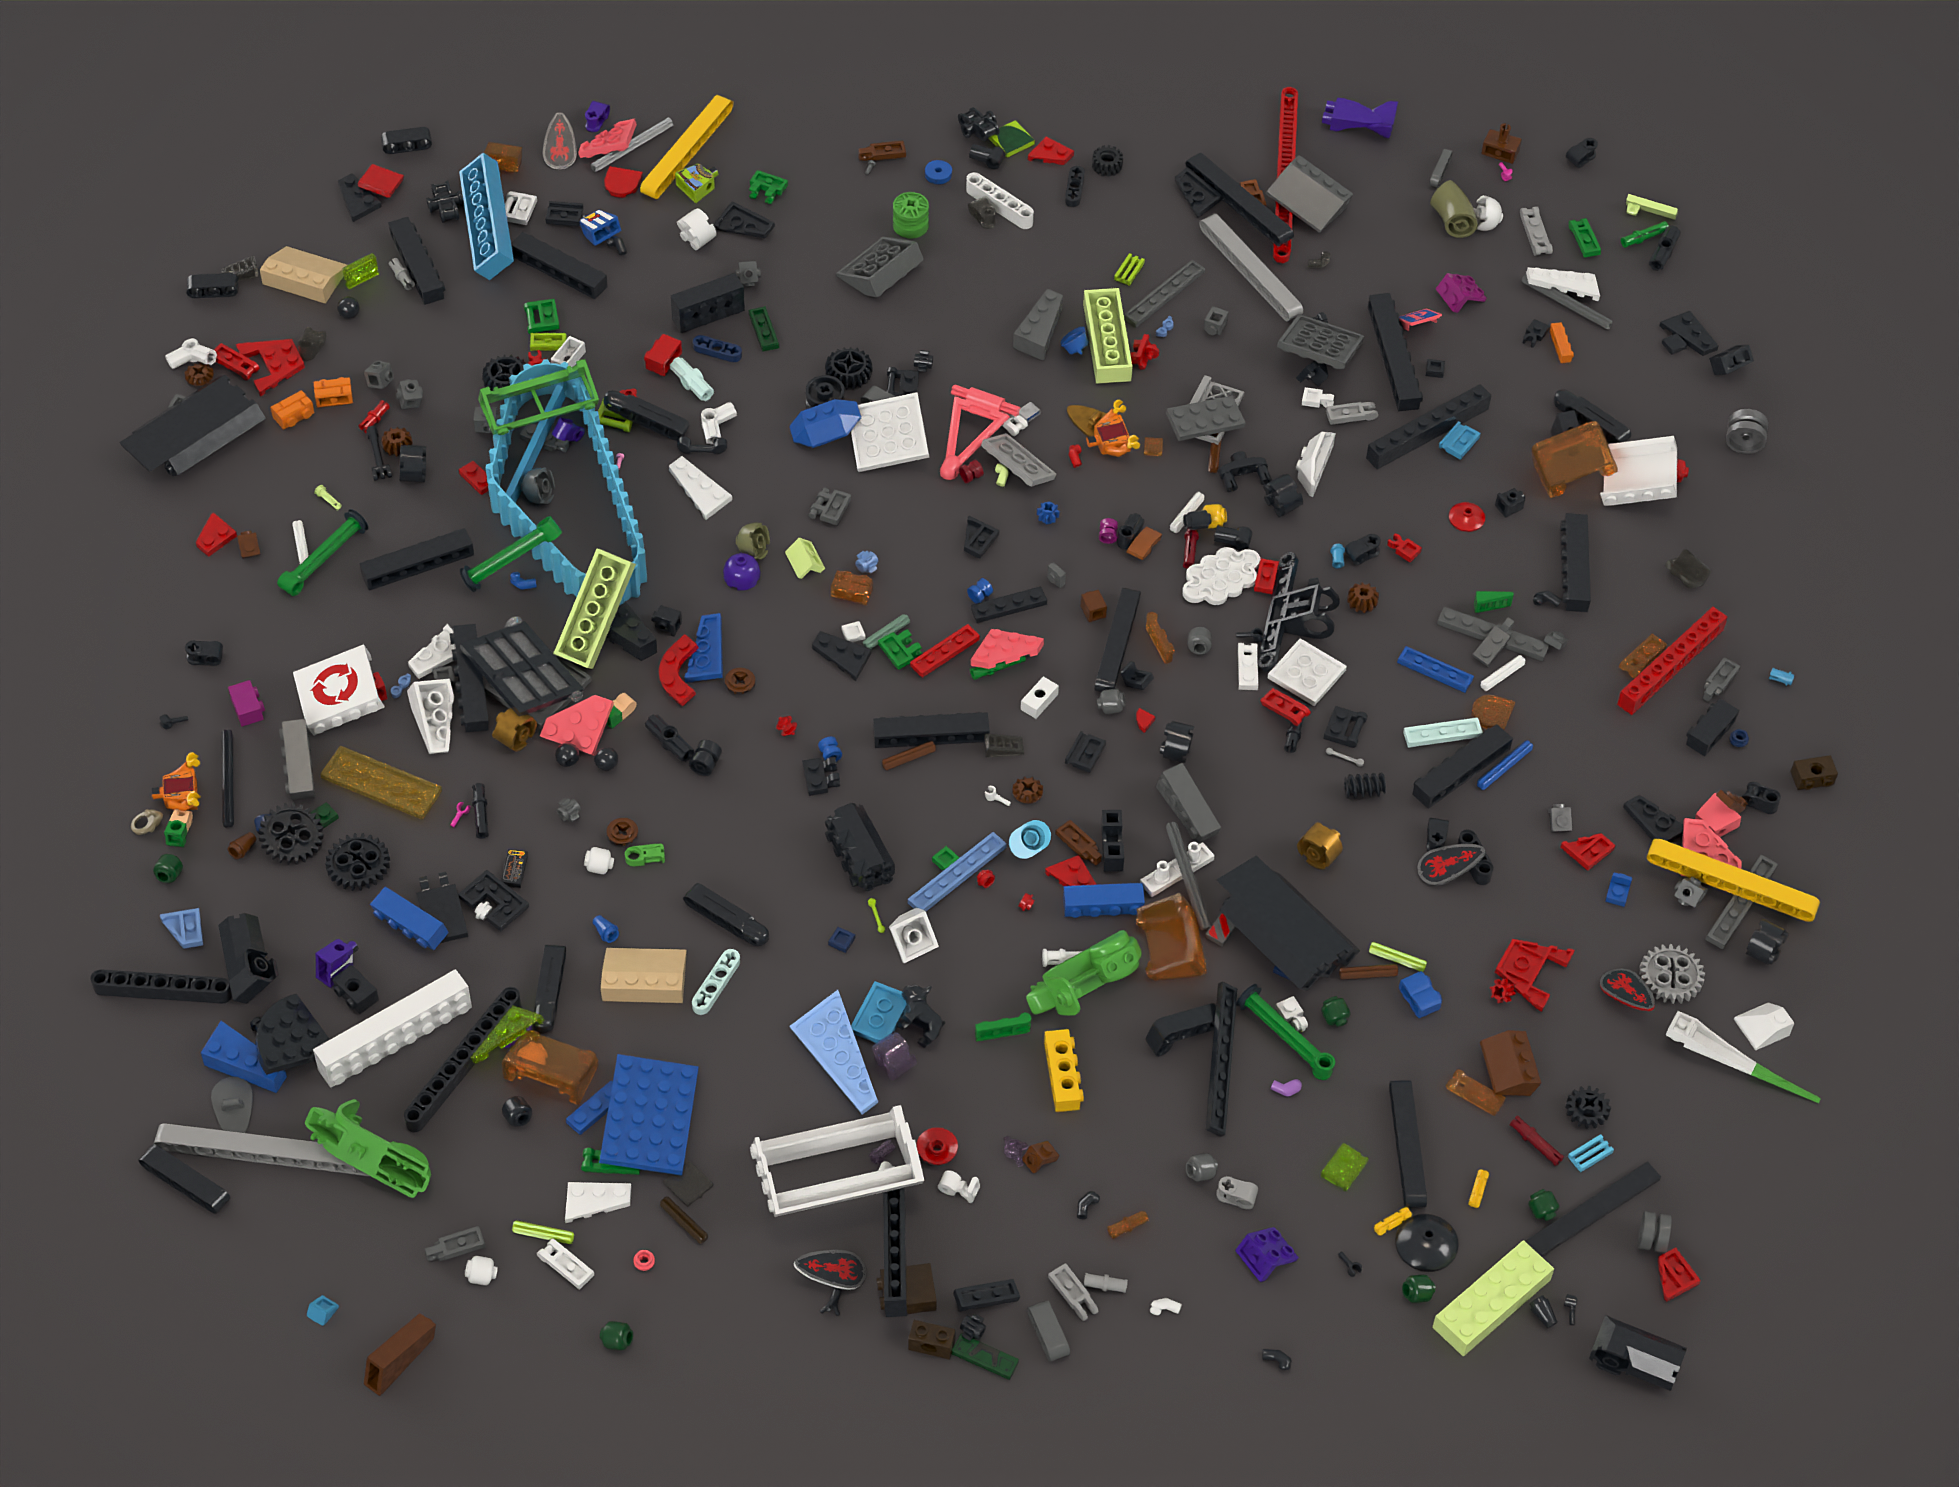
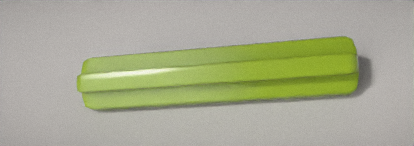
[1369,942,1427,972]
[512,1220,574,1244]

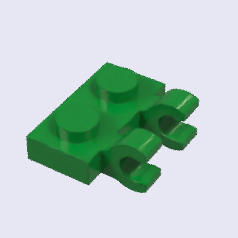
[749,170,788,204]
[878,629,922,670]

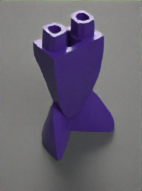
[1322,97,1398,139]

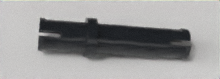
[1284,701,1307,753]
[472,783,489,839]

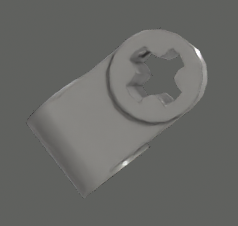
[1216,1177,1258,1209]

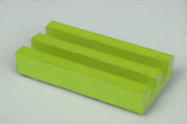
[1114,253,1145,286]
[530,333,567,351]

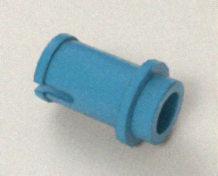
[1330,544,1345,568]
[1769,668,1795,686]

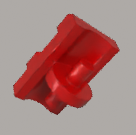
[1130,334,1160,370]

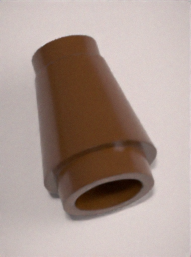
[228,832,257,859]

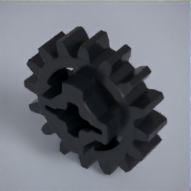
[1565,1086,1611,1129]

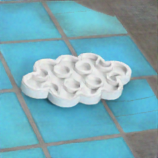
[1183,547,1260,605]

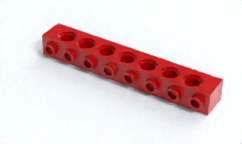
[1617,607,1728,715]

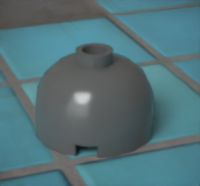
[521,467,555,504]

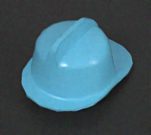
[1009,820,1051,859]

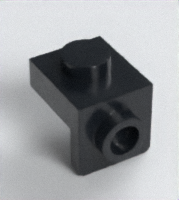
[1121,661,1154,690]

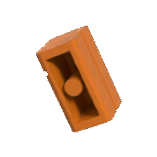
[314,377,353,408]
[270,390,315,430]

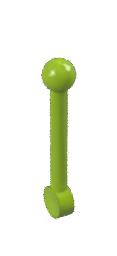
[868,898,885,933]

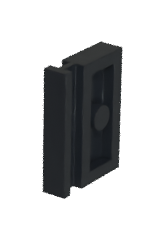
[545,201,584,226]
[1065,731,1106,773]

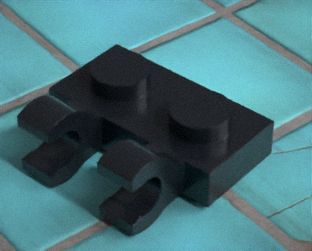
[802,757,841,796]

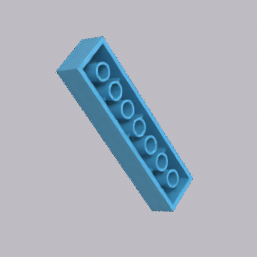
[459,153,514,280]

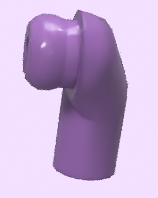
[1271,1079,1302,1097]

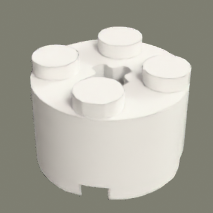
[677,208,716,250]

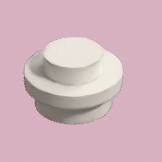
[475,901,492,921]

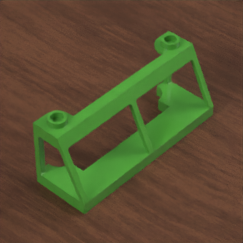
[478,359,599,435]

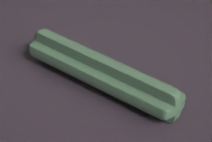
[863,614,910,649]

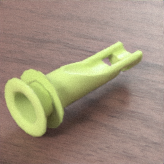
[314,485,342,510]

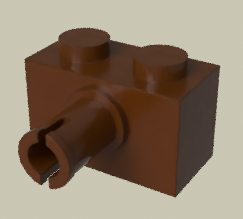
[1481,123,1522,164]

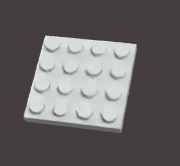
[851,393,929,472]

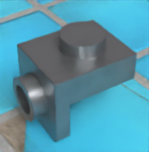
[1548,804,1572,832]

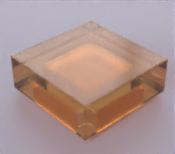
[1144,437,1163,456]

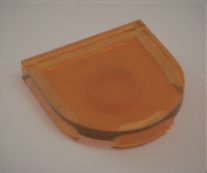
[1472,695,1515,730]

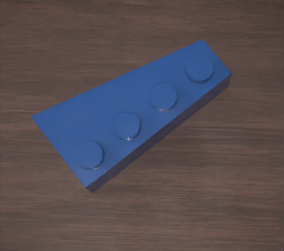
[201,1021,287,1093]

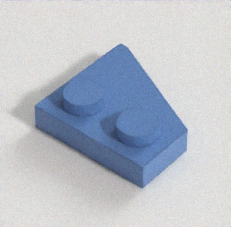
[160,908,203,949]

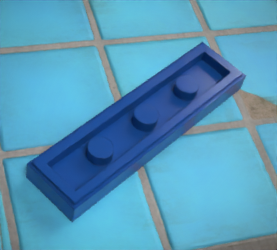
[1397,646,1474,693]

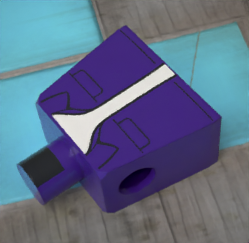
[315,939,359,988]

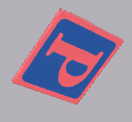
[1399,308,1442,331]

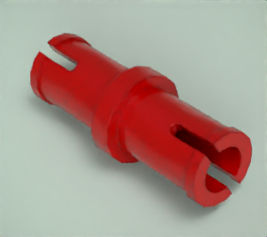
[358,400,390,433]

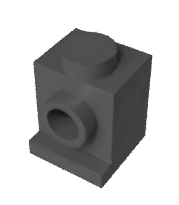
[1204,306,1229,335]

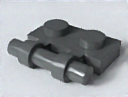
[809,488,851,525]

